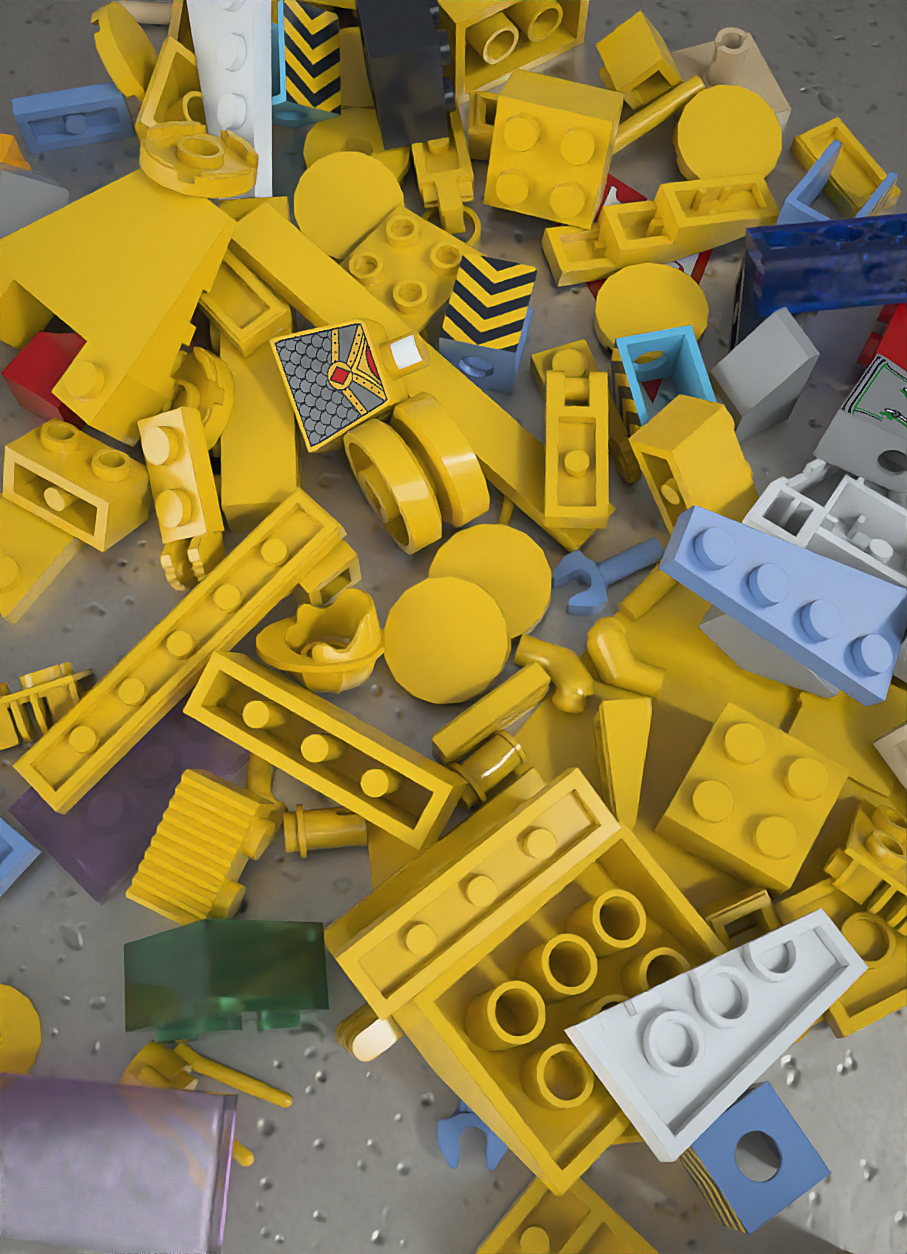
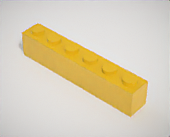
[210,196,302,533]

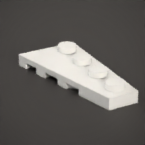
[186,0,272,200]
[564,908,869,1162]

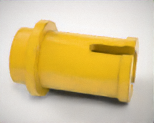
[447,729,527,811]
[283,804,368,858]

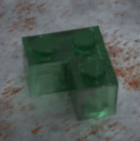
[124,919,329,1044]

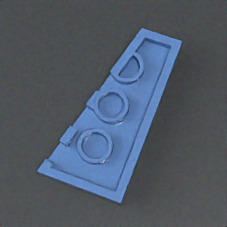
[658,505,907,707]

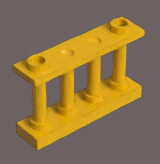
[317,767,621,1022]

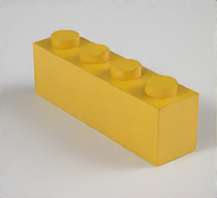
[183,651,469,850]

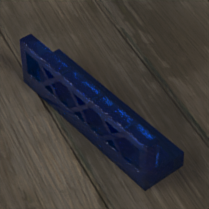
[744,213,907,317]

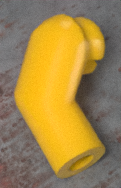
[587,616,666,699]
[514,634,594,713]

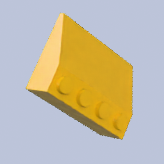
[392,819,728,1196]

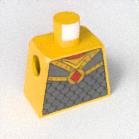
[269,318,430,453]

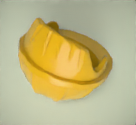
[256,588,384,695]

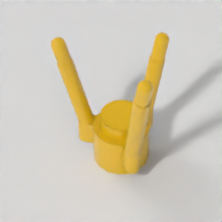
[119,1039,293,1190]

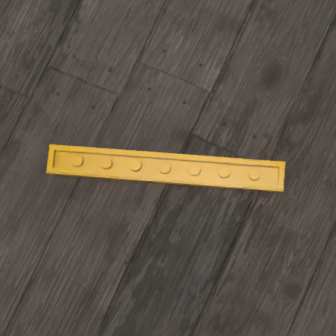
[227,201,616,553]

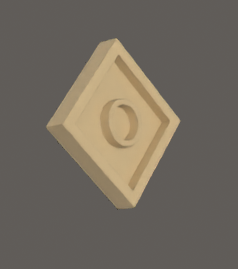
[670,27,791,126]

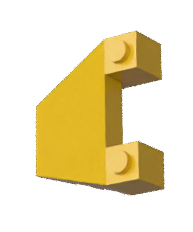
[0,168,237,447]

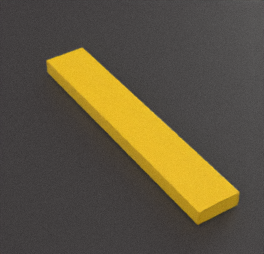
[12,486,347,815]

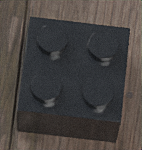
[355,0,456,150]

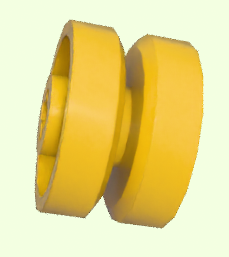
[343,391,490,555]

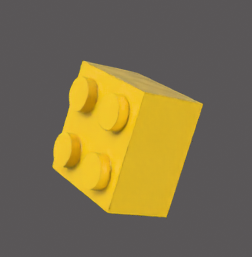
[483,68,625,230]
[654,701,852,901]

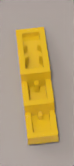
[541,172,780,287]

